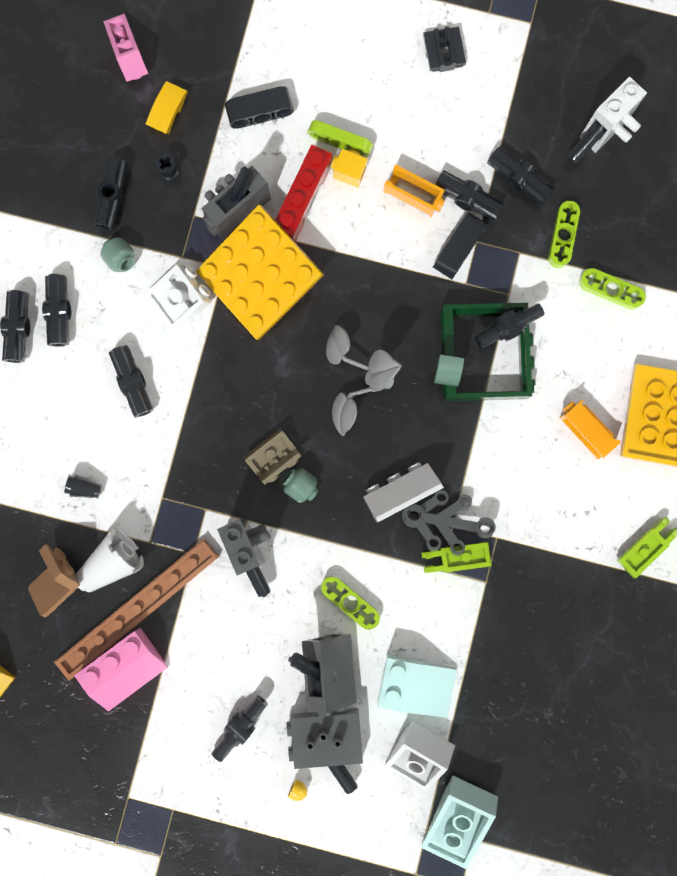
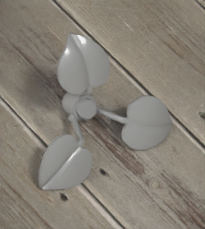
[326,325,402,436]

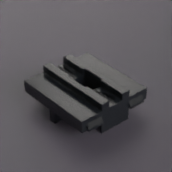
[423,26,466,72]

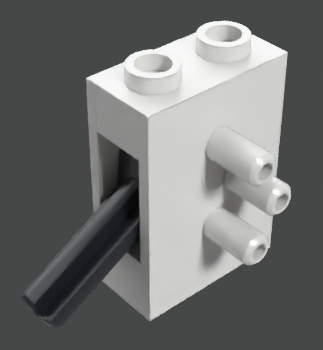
[568,77,647,163]

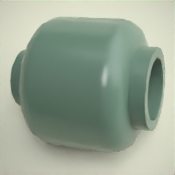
[100,237,136,272]
[282,468,318,503]

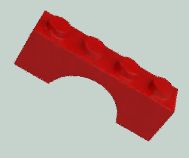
[275,144,333,242]

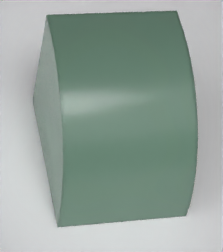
[434,355,464,387]

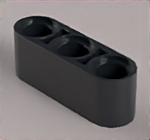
[225,86,294,129]
[432,212,488,280]

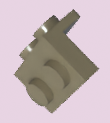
[243,428,302,485]

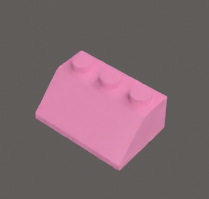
[74,628,168,711]

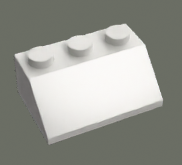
[363,462,444,522]

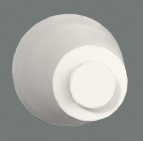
[76,530,144,592]

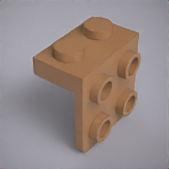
[28,544,80,617]

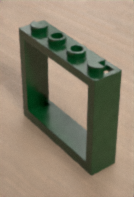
[441,302,536,401]

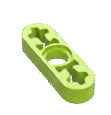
[307,120,373,158]
[548,201,580,268]
[579,268,646,310]
[321,576,380,630]

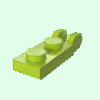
[616,516,677,578]
[422,542,491,573]

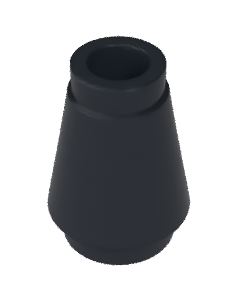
[64,474,102,498]

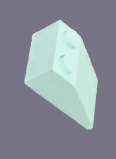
[377,654,457,718]
[421,776,498,869]

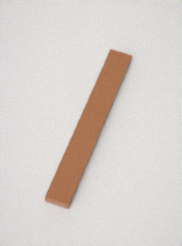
[54,538,220,681]

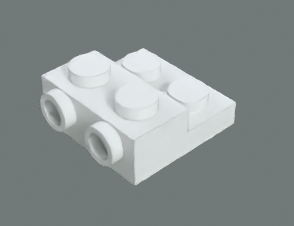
[145,264,212,331]

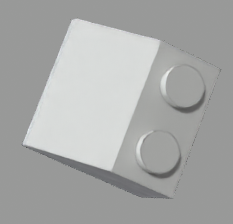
[385,721,455,791]

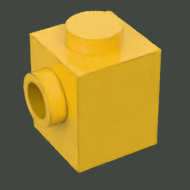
[331,149,368,188]

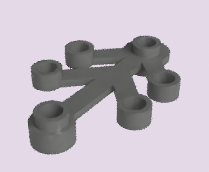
[402,490,496,556]

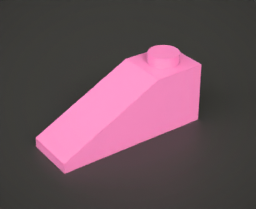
[103,14,148,81]

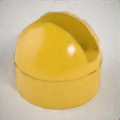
[288,778,308,801]

